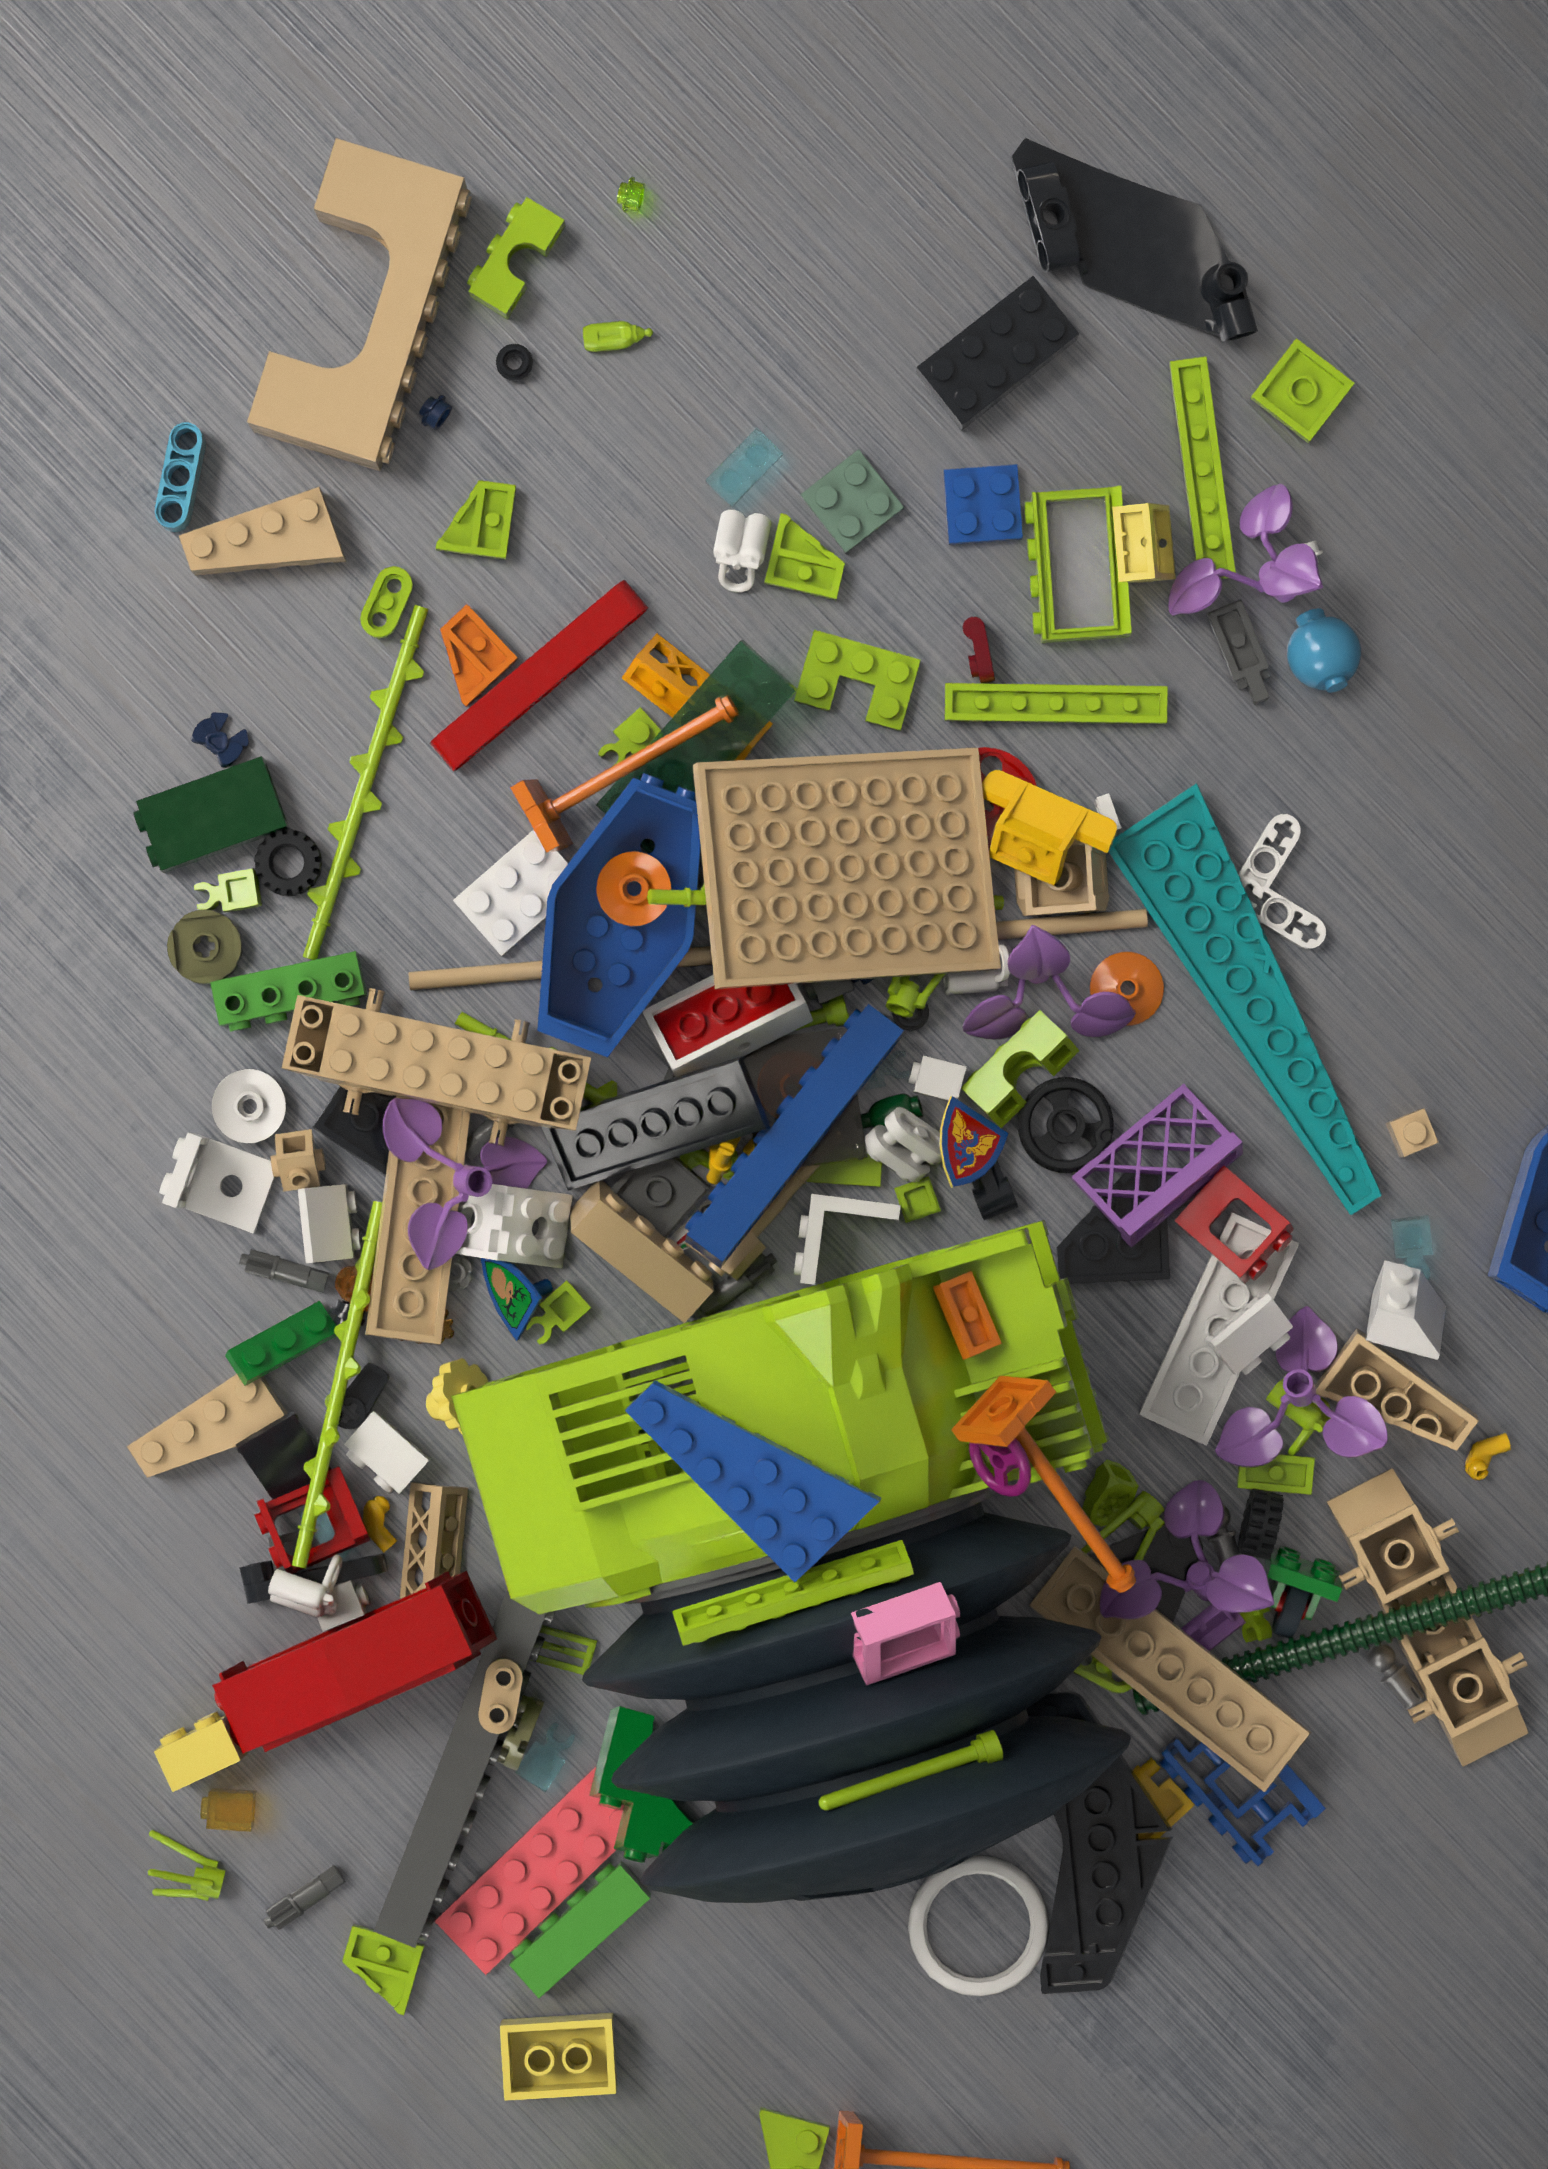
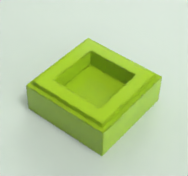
[894,1176,941,1223]

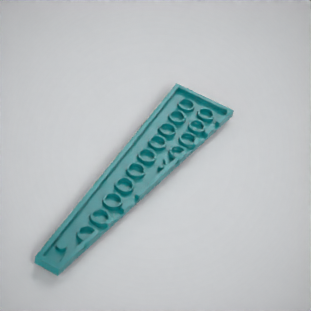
[1109,783,1382,1216]

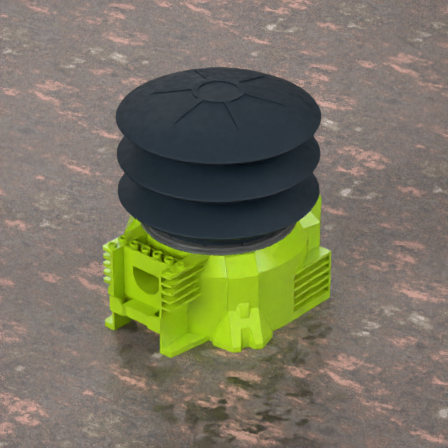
[451,1220,1131,1903]

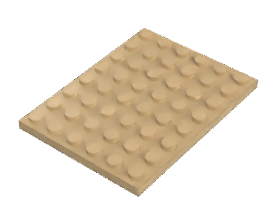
[693,748,1001,989]

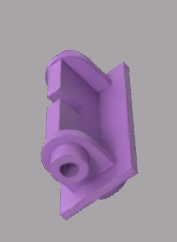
[1181,1604,1246,1651]

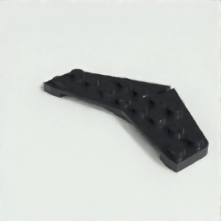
[1026,1691,1173,1994]

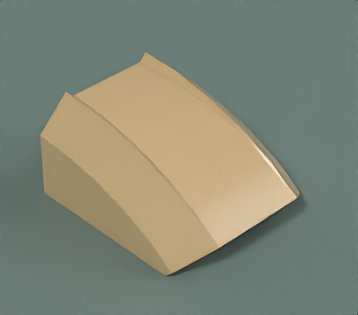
[1014,839,1110,916]

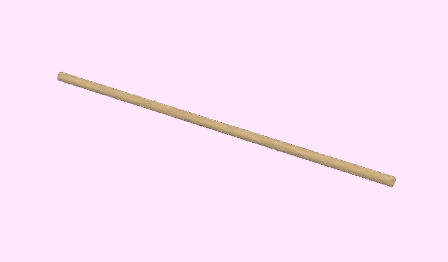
[409,909,1148,990]

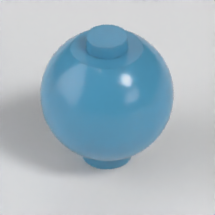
[1287,608,1361,693]

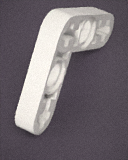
[1238,814,1326,949]

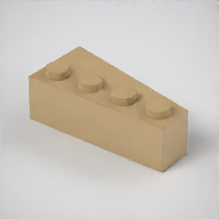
[179,487,347,576]
[570,1180,714,1323]
[1315,1328,1479,1451]
[127,1374,288,1478]

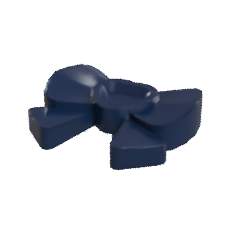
[191,712,249,768]

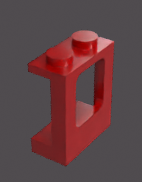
[1174,1165,1294,1284]
[254,1466,370,1574]

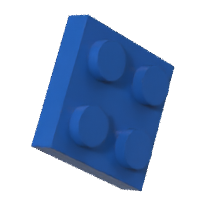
[943,464,1023,545]

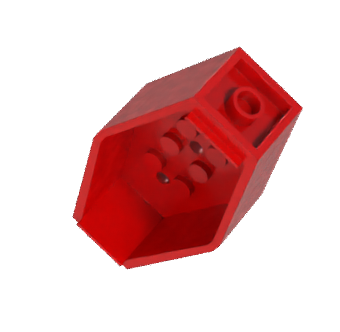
[212,1571,497,1753]

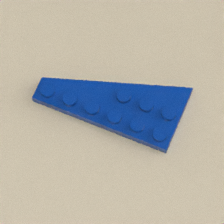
[625,1380,881,1583]

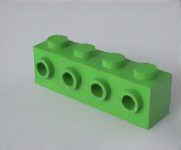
[210,951,367,1032]
[509,1861,651,1998]

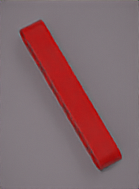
[430,580,649,772]

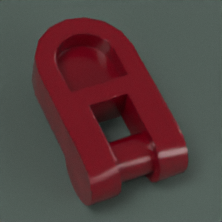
[963,617,995,683]

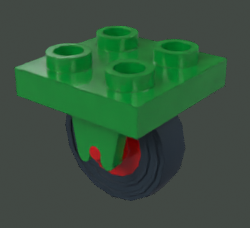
[1265,1546,1343,1638]

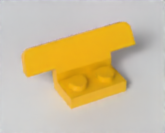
[982,770,1117,886]

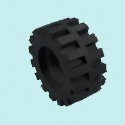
[254,829,322,896]
[1238,1488,1284,1560]

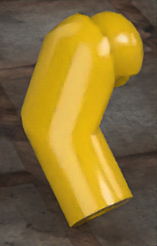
[1465,1433,1511,1481]
[363,1496,397,1553]

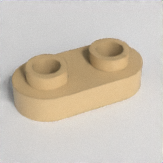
[478,1658,523,1734]

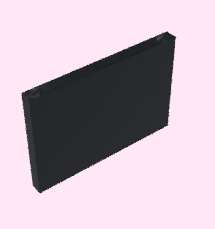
[235,1410,332,1500]

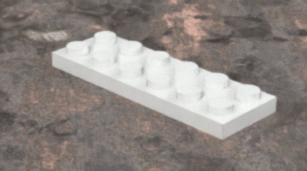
[1139,1212,1299,1446]

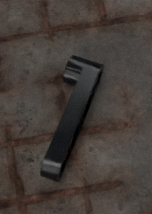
[239,1553,388,1604]

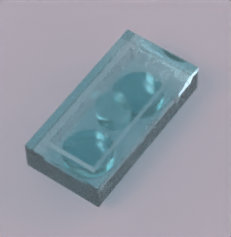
[705,428,783,508]

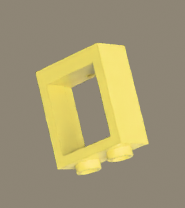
[1112,503,1176,583]

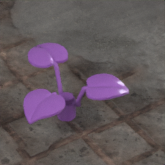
[1168,484,1323,616]
[962,925,1136,1039]
[383,1098,547,1270]
[1215,1306,1388,1467]
[1100,1480,1274,1620]

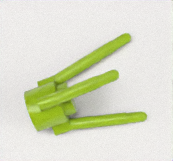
[885,974,945,1017]
[1081,1491,1164,1560]
[148,1830,226,1901]

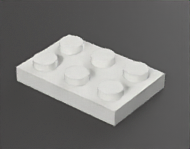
[453,830,568,956]

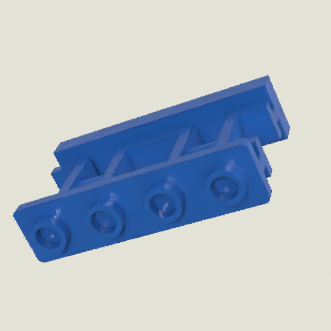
[1159,1736,1326,1866]

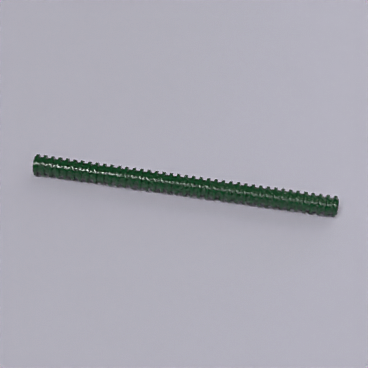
[1133,1561,1548,1716]

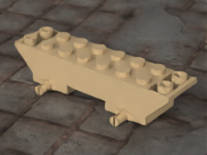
[282,988,591,1146]
[1327,1468,1529,1767]

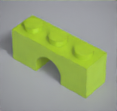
[467,197,566,320]
[961,1010,1080,1129]

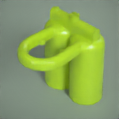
[1266,1375,1331,1456]

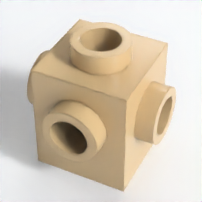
[271,1129,326,1192]

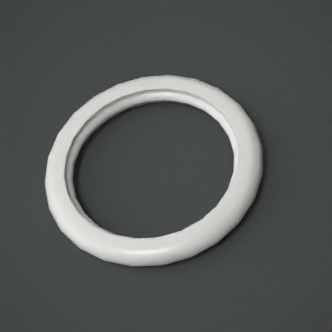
[908,1855,1049,1997]

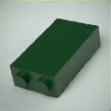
[133,756,289,873]

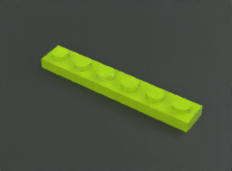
[1169,356,1236,579]
[944,683,1168,724]
[672,1540,914,1646]

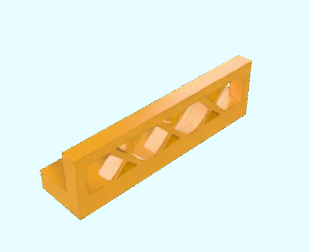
[622,633,773,761]

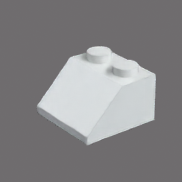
[298,1184,361,1263]
[1366,1260,1446,1360]
[1204,1292,1293,1375]

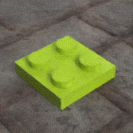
[1250,338,1355,443]

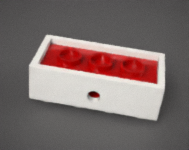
[642,975,813,1077]

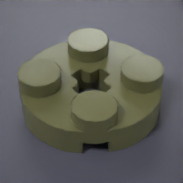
[167,909,243,984]
[497,1695,545,1771]

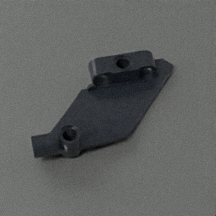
[1011,138,1258,343]

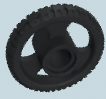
[1018,1077,1114,1173]

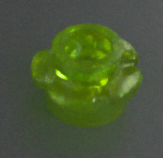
[617,177,645,213]

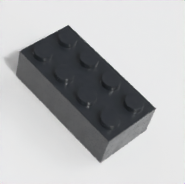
[916,276,1079,431]

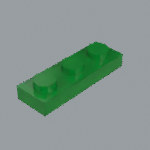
[225,1301,336,1386]

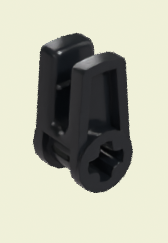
[338,1363,390,1429]

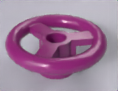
[969,1438,1031,1497]

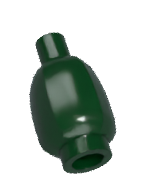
[854,1093,924,1130]

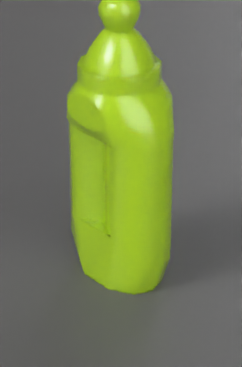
[583,321,653,352]

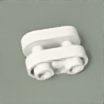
[865,1107,942,1182]

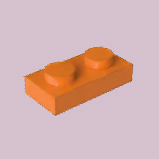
[933,1271,1002,1360]

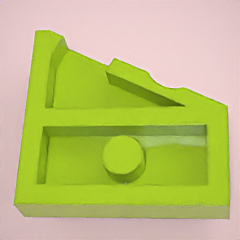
[435,480,516,560]
[764,513,845,600]
[342,1924,425,2015]
[759,2107,830,2169]

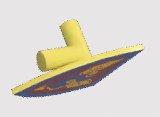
[940,1096,1009,1188]

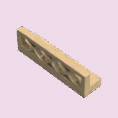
[400,1482,468,1598]

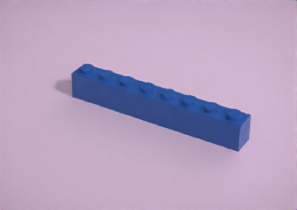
[684,1004,904,1269]

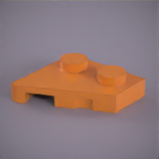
[440,604,518,708]

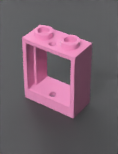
[851,1582,960,1686]

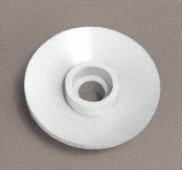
[212,1069,286,1143]

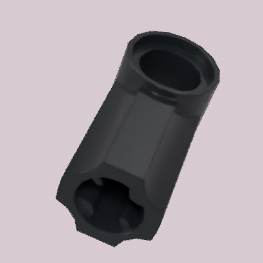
[972,1161,1018,1220]

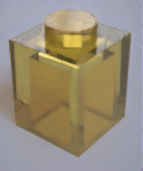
[200,1788,257,1832]

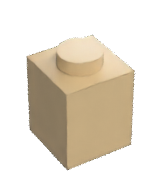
[1385,1108,1439,1157]

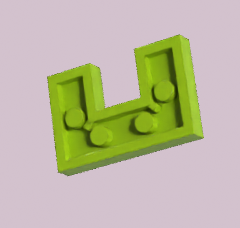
[794,630,921,732]

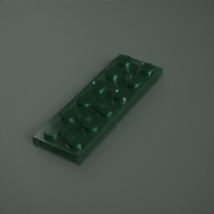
[596,640,798,853]

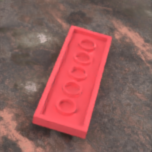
[434,1766,624,1975]

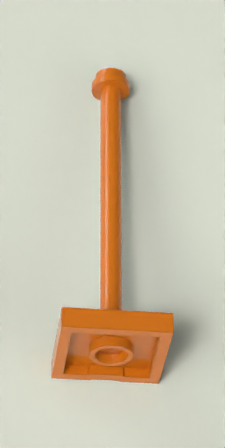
[510,695,739,852]
[951,1376,1136,1593]
[833,2110,1070,2169]

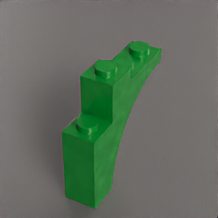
[589,1706,693,1863]

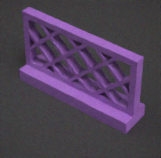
[1072,1084,1243,1247]

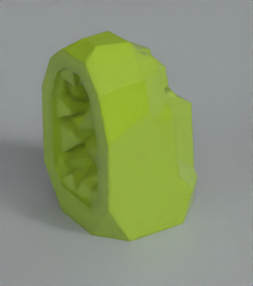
[1082,1459,1139,1527]

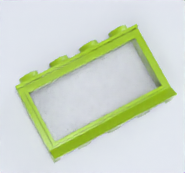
[1024,485,1132,643]

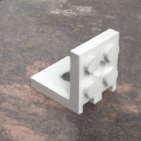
[159,1133,275,1234]
[455,1184,573,1268]
[794,1194,901,1285]

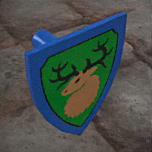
[481,1258,553,1341]

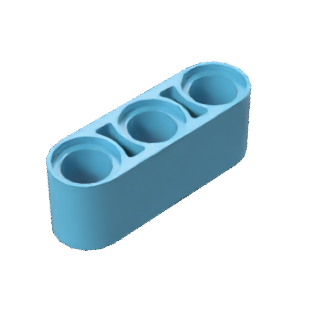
[155,422,206,532]

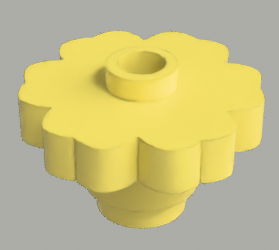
[426,1358,488,1434]

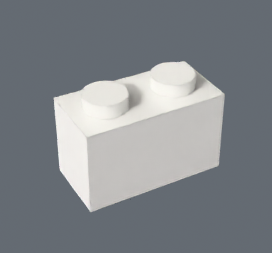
[344,1410,431,1494]

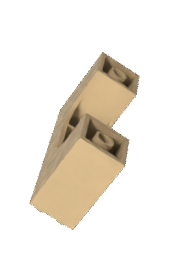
[247,138,472,471]

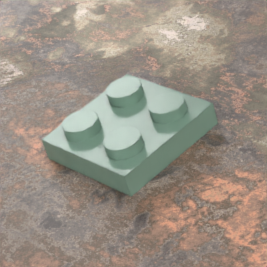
[800,449,904,554]

